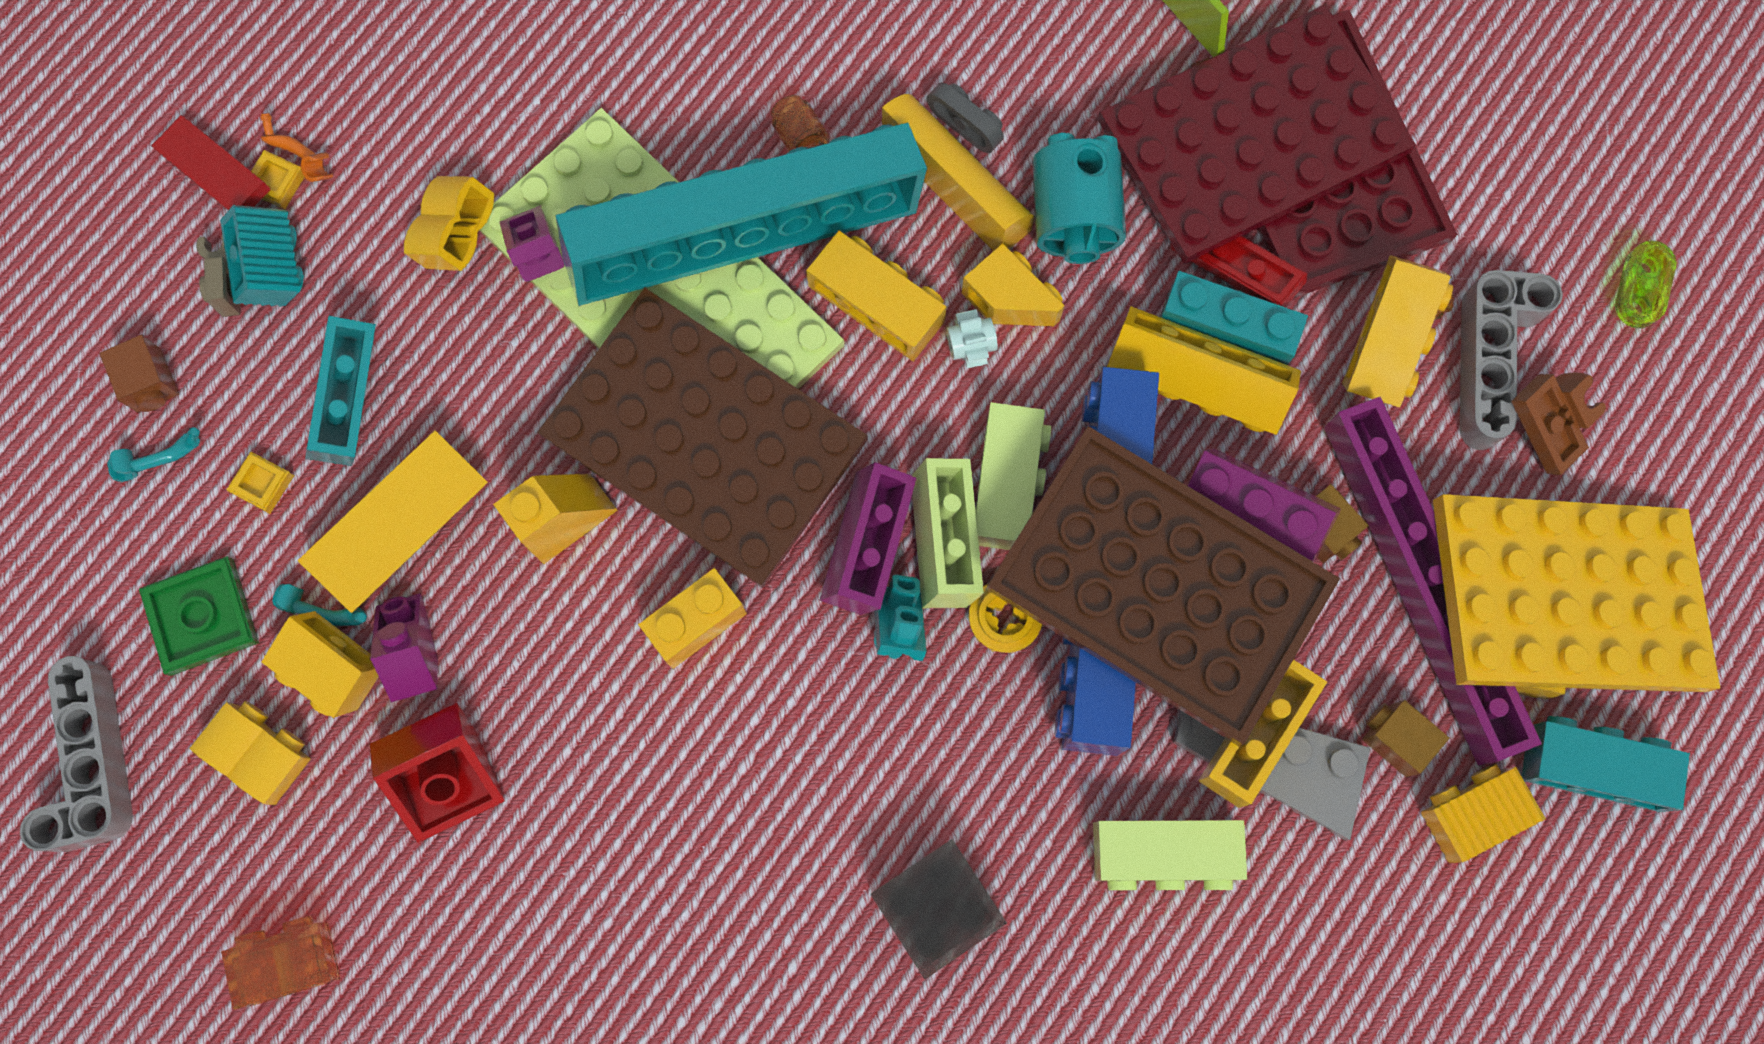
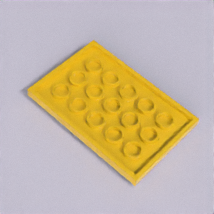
[1433,494,1720,692]

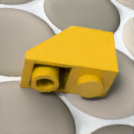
[962,243,1065,327]

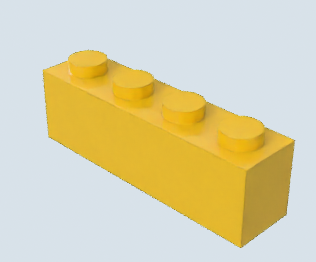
[1107,306,1301,435]

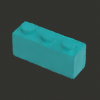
[1160,271,1308,365]
[305,316,376,466]
[1521,716,1690,812]

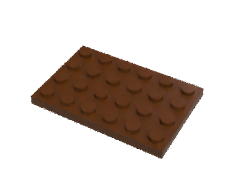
[537,287,868,588]
[986,426,1340,747]

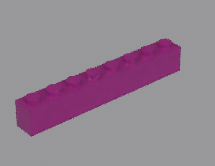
[1324,396,1542,766]

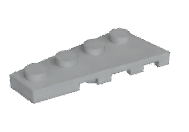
[1173,711,1370,841]

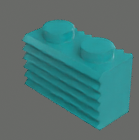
[220,205,304,307]

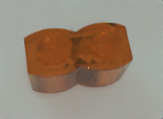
[221,916,340,1010]

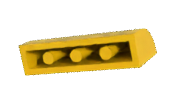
[882,94,1034,251]
[297,430,488,613]

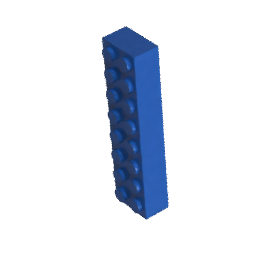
[1055,367,1159,756]

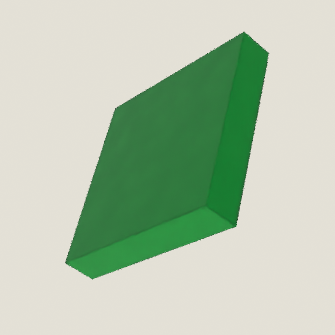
[139,556,259,676]

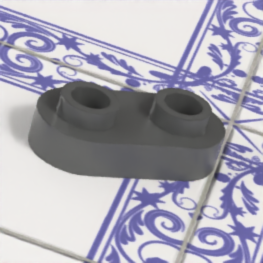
[926,83,1004,153]

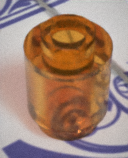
[771,95,830,152]

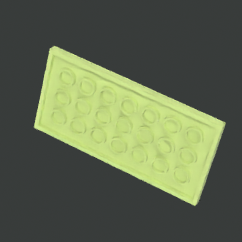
[479,108,845,389]

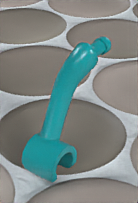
[107,427,200,482]
[272,584,367,626]

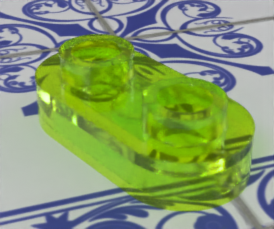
[1615,241,1677,328]

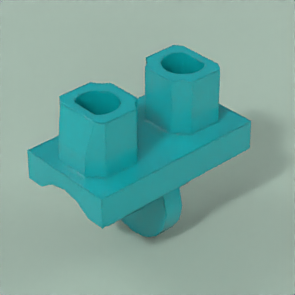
[874,575,927,661]

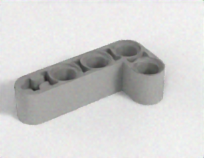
[1460,270,1563,450]
[20,656,133,852]

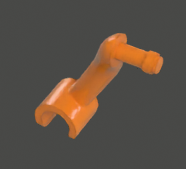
[260,113,333,182]

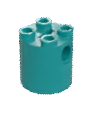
[1032,133,1126,264]

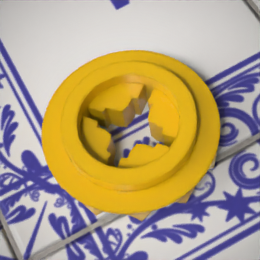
[969,584,1042,654]

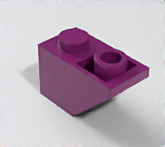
[370,593,438,702]

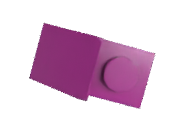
[499,205,564,282]

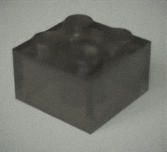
[870,839,1007,979]

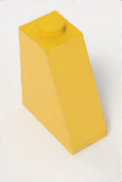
[493,474,618,564]

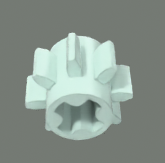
[946,309,998,369]

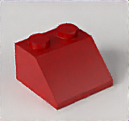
[370,703,505,843]

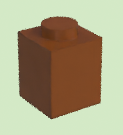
[99,334,180,413]

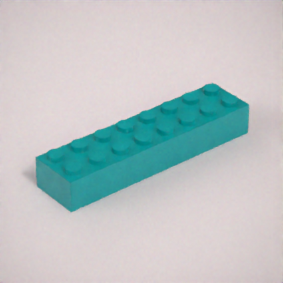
[555,122,927,306]

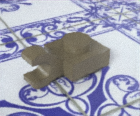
[196,235,241,317]

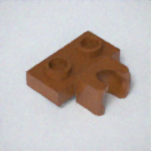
[1511,372,1606,475]

